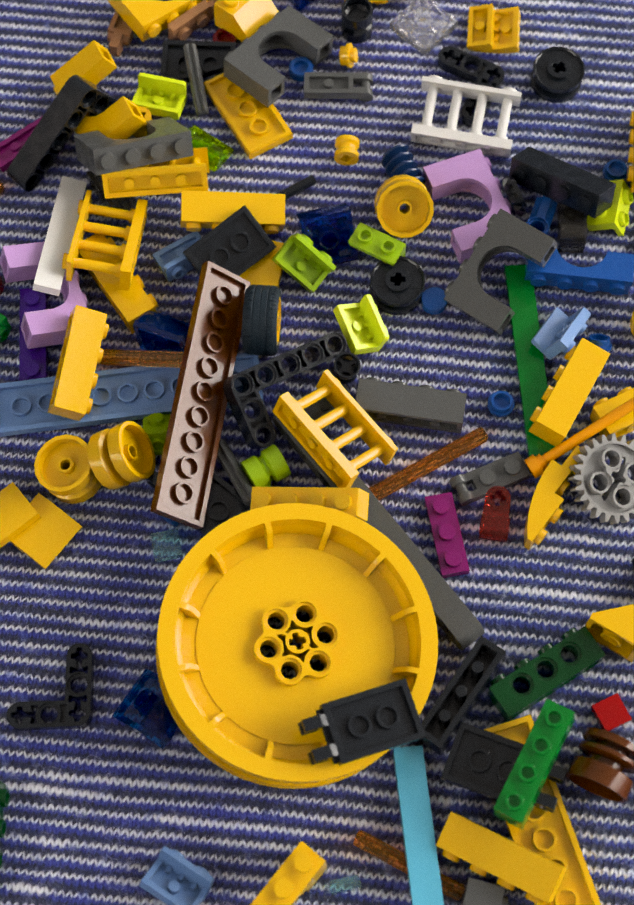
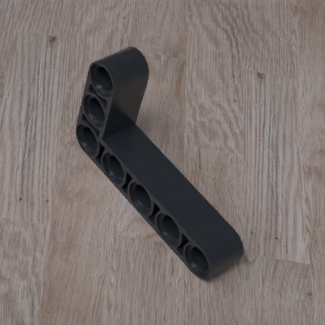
[7,75,117,192]
[223,332,347,450]

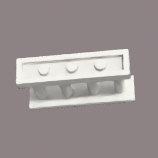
[411,75,522,158]

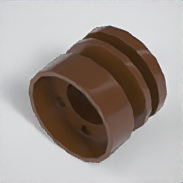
[566,727,634,803]

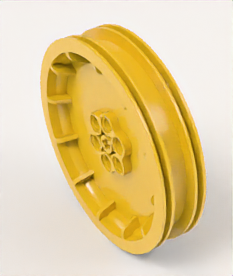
[156,503,438,789]

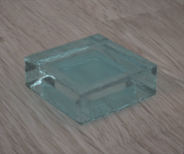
[150,528,183,563]
[329,875,361,895]

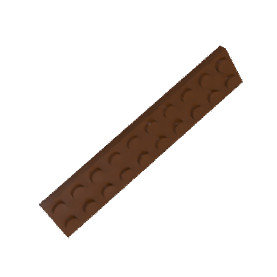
[150,260,251,530]

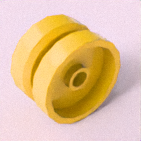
[374,174,434,238]
[87,421,155,490]
[34,434,102,504]

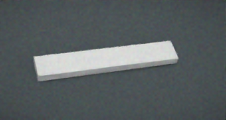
[32,176,87,296]

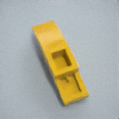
[524,445,581,550]

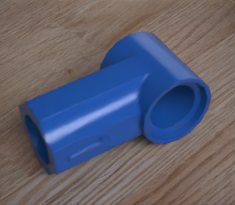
[526,196,558,234]

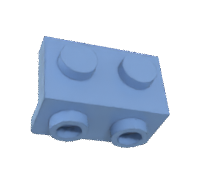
[152,232,202,282]
[531,307,591,360]
[139,846,214,905]

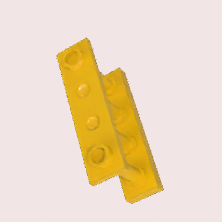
[102,147,210,199]
[62,190,148,291]
[272,369,398,488]

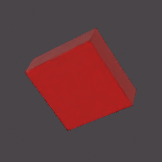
[590,693,632,731]

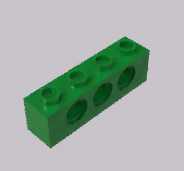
[493,699,575,830]

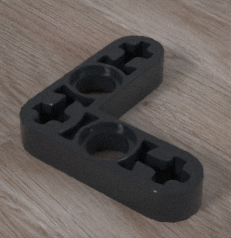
[438,46,505,127]
[6,643,95,731]

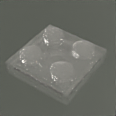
[389,0,458,56]

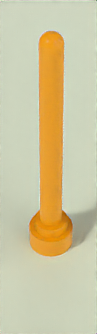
[524,397,634,479]

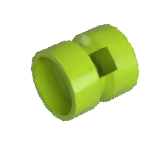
[240,444,291,487]

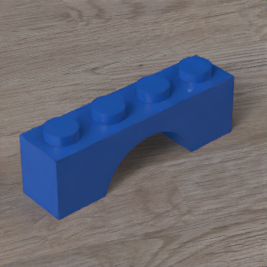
[524,248,634,295]

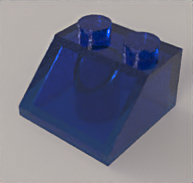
[296,203,359,265]
[133,310,190,361]
[112,669,178,749]

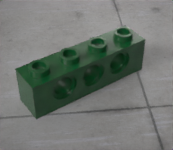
[487,626,606,722]

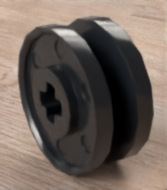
[530,47,585,103]
[369,256,425,315]

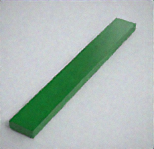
[504,264,555,461]

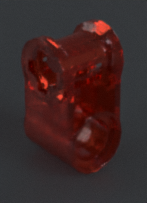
[479,486,511,543]

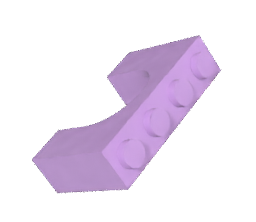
[423,149,511,264]
[0,241,87,349]

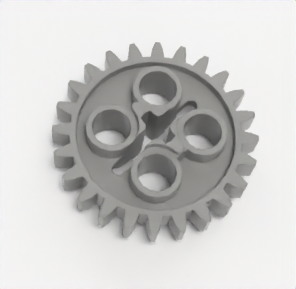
[568,433,634,525]

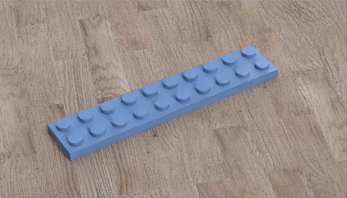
[0,353,264,437]

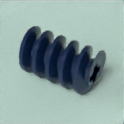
[381,144,425,184]

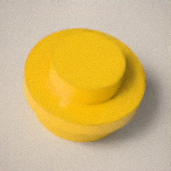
[339,43,358,68]

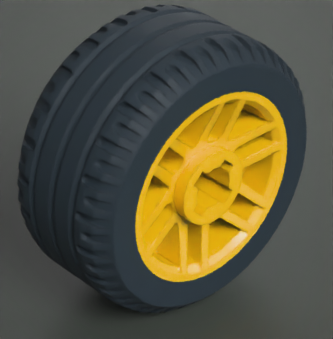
[242,285,282,356]

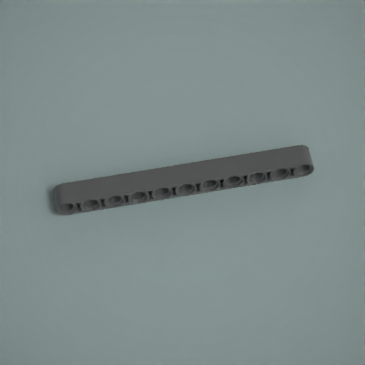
[272,415,485,651]

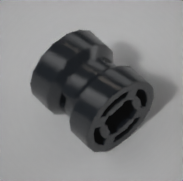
[332,352,361,384]

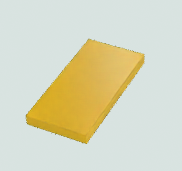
[203,73,293,159]

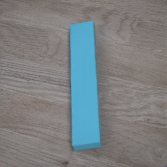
[392,745,444,905]

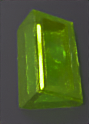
[189,125,234,172]

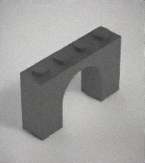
[223,5,333,107]
[74,117,194,176]
[444,209,558,335]

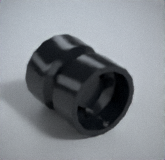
[341,0,373,44]

